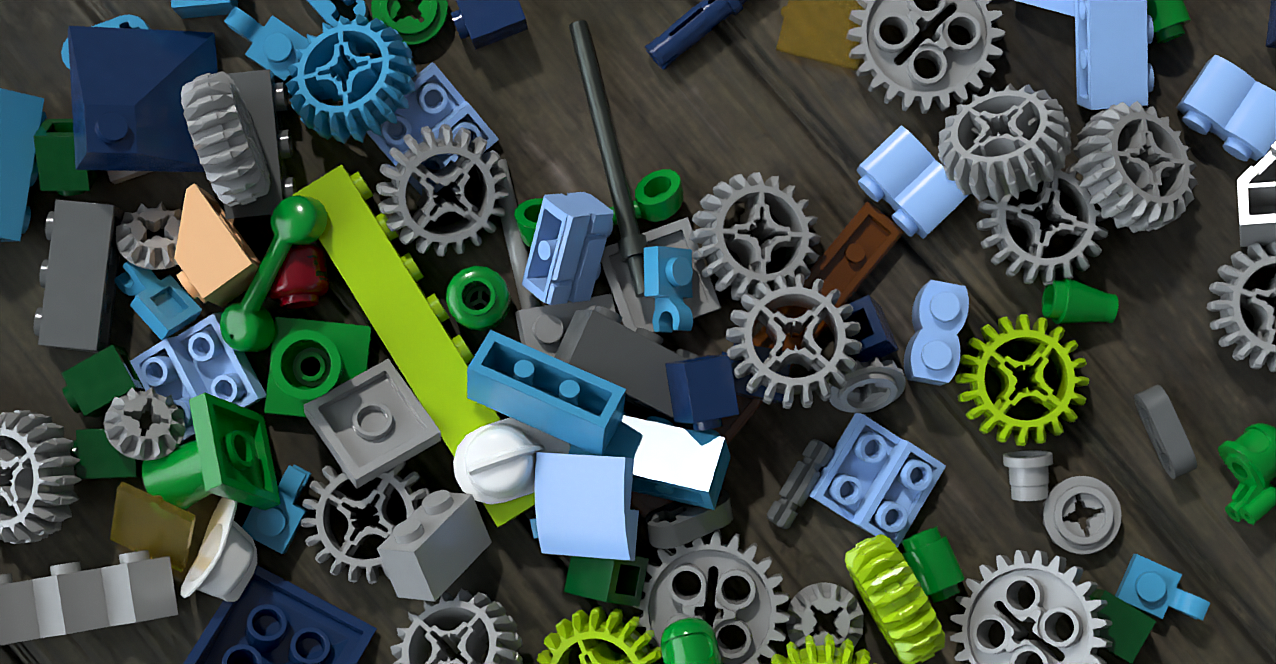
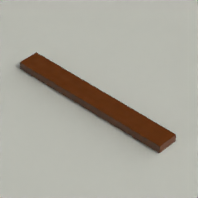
[630,201,905,518]

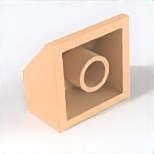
[174,183,261,308]

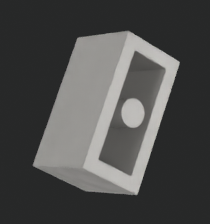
[377,490,492,601]

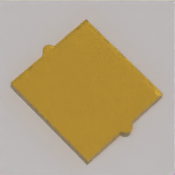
[776,0,865,71]
[110,482,196,573]

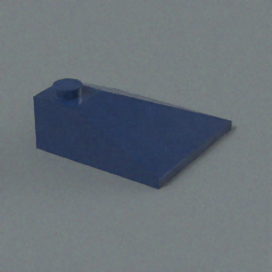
[67,26,218,172]
[183,565,377,664]

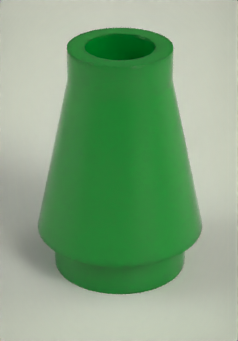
[1042,278,1119,324]

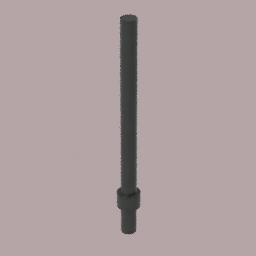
[569,20,648,298]

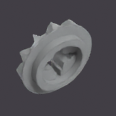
[116,202,182,270]
[828,357,906,413]
[104,386,186,460]
[1043,476,1122,554]
[786,583,864,650]

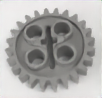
[846,0,1005,114]
[633,529,790,664]
[950,550,1113,664]

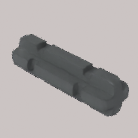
[767,439,833,529]

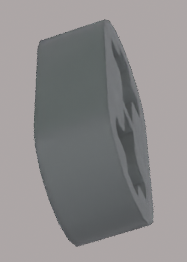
[1134,384,1197,479]
[645,489,733,549]

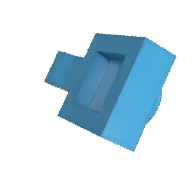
[224,6,309,84]
[644,246,693,333]
[114,261,202,341]
[242,464,312,554]
[1115,554,1210,621]

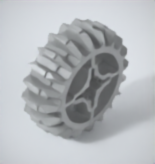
[181,71,271,207]
[938,83,1071,203]
[1072,101,1198,233]
[376,124,509,256]
[977,163,1109,286]
[689,172,821,301]
[1206,241,1276,372]
[726,274,862,409]
[0,410,82,544]
[301,461,430,584]
[390,588,523,664]

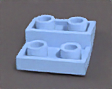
[366,62,499,195]
[130,312,266,445]
[809,413,946,548]
[535,452,639,561]

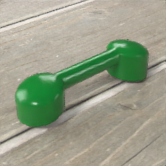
[514,169,684,248]
[220,195,327,352]

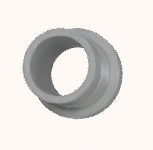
[1003,450,1053,501]

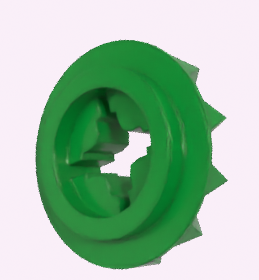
[371,0,448,46]

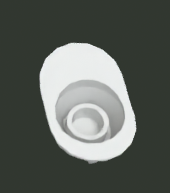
[453,417,570,504]
[180,497,257,602]

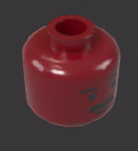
[263,244,329,310]

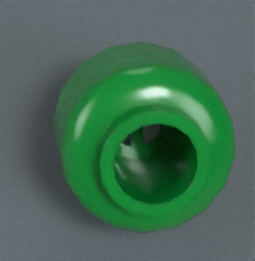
[446,266,511,331]

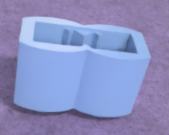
[1176,55,1276,161]
[856,125,968,239]
[904,280,969,386]

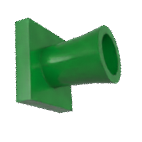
[264,316,374,418]
[142,392,281,516]

